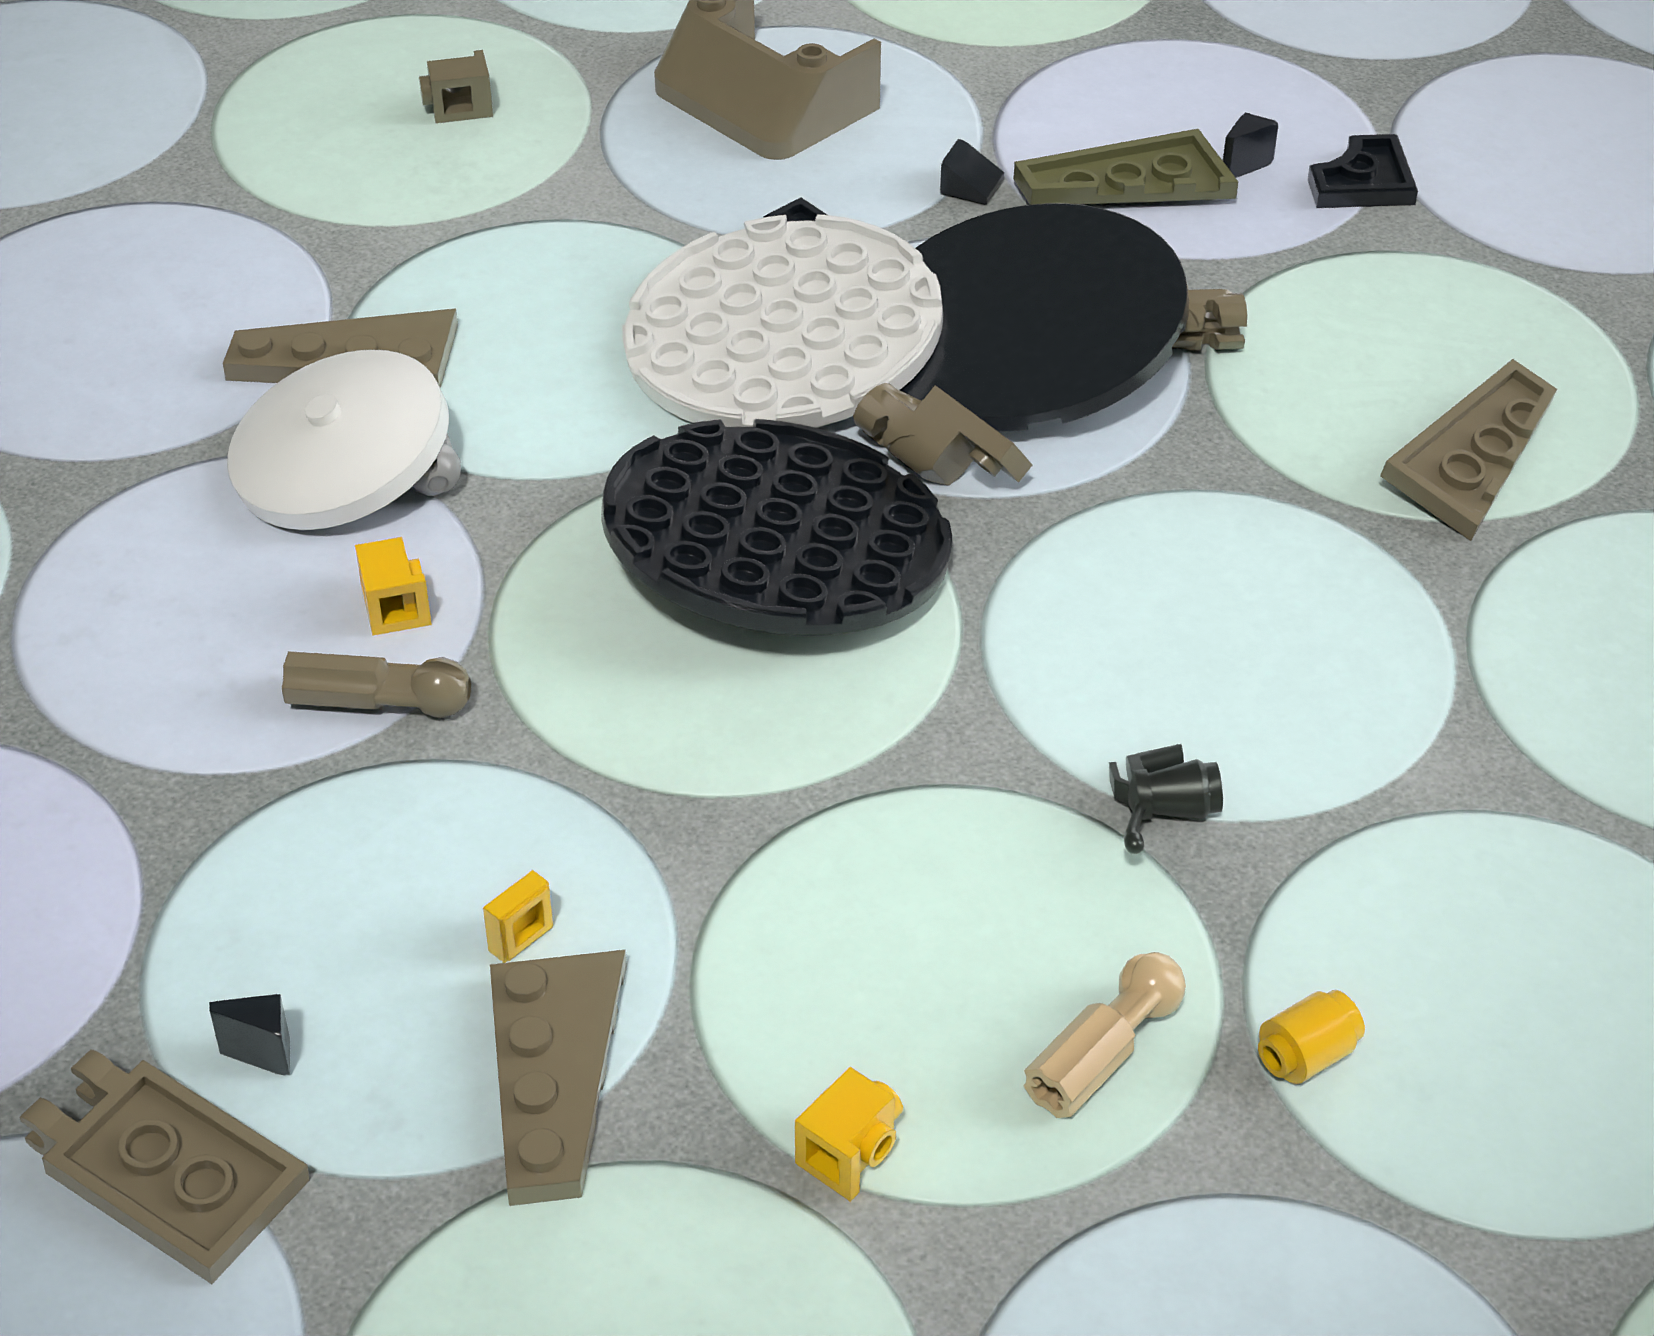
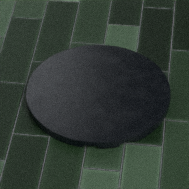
[900,203,1189,432]
[601,419,952,635]

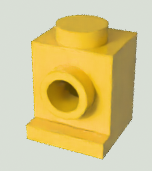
[355,537,432,636]
[795,1067,903,1202]

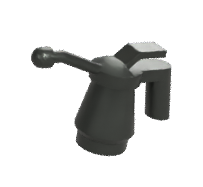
[1109,744,1223,854]

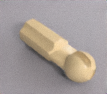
[1023,952,1186,1118]

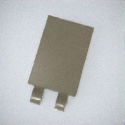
[20,1049,310,1284]

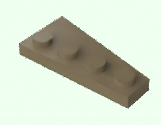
[1380,359,1557,541]
[490,950,627,1206]

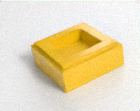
[483,870,553,963]

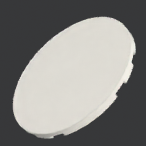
[622,214,943,428]

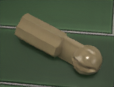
[282,651,471,718]

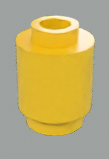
[1258,990,1365,1084]

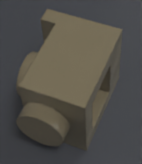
[419,50,493,123]

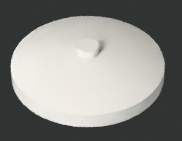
[227,350,449,530]

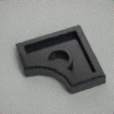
[1307,134,1418,208]

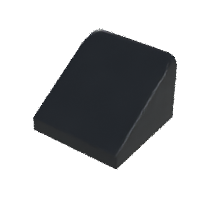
[1223,112,1278,178]
[940,139,1004,205]
[209,994,290,1075]

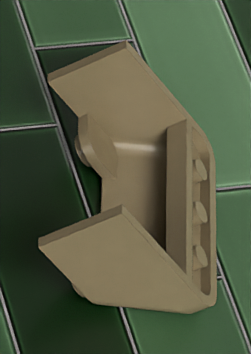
[654,0,881,160]

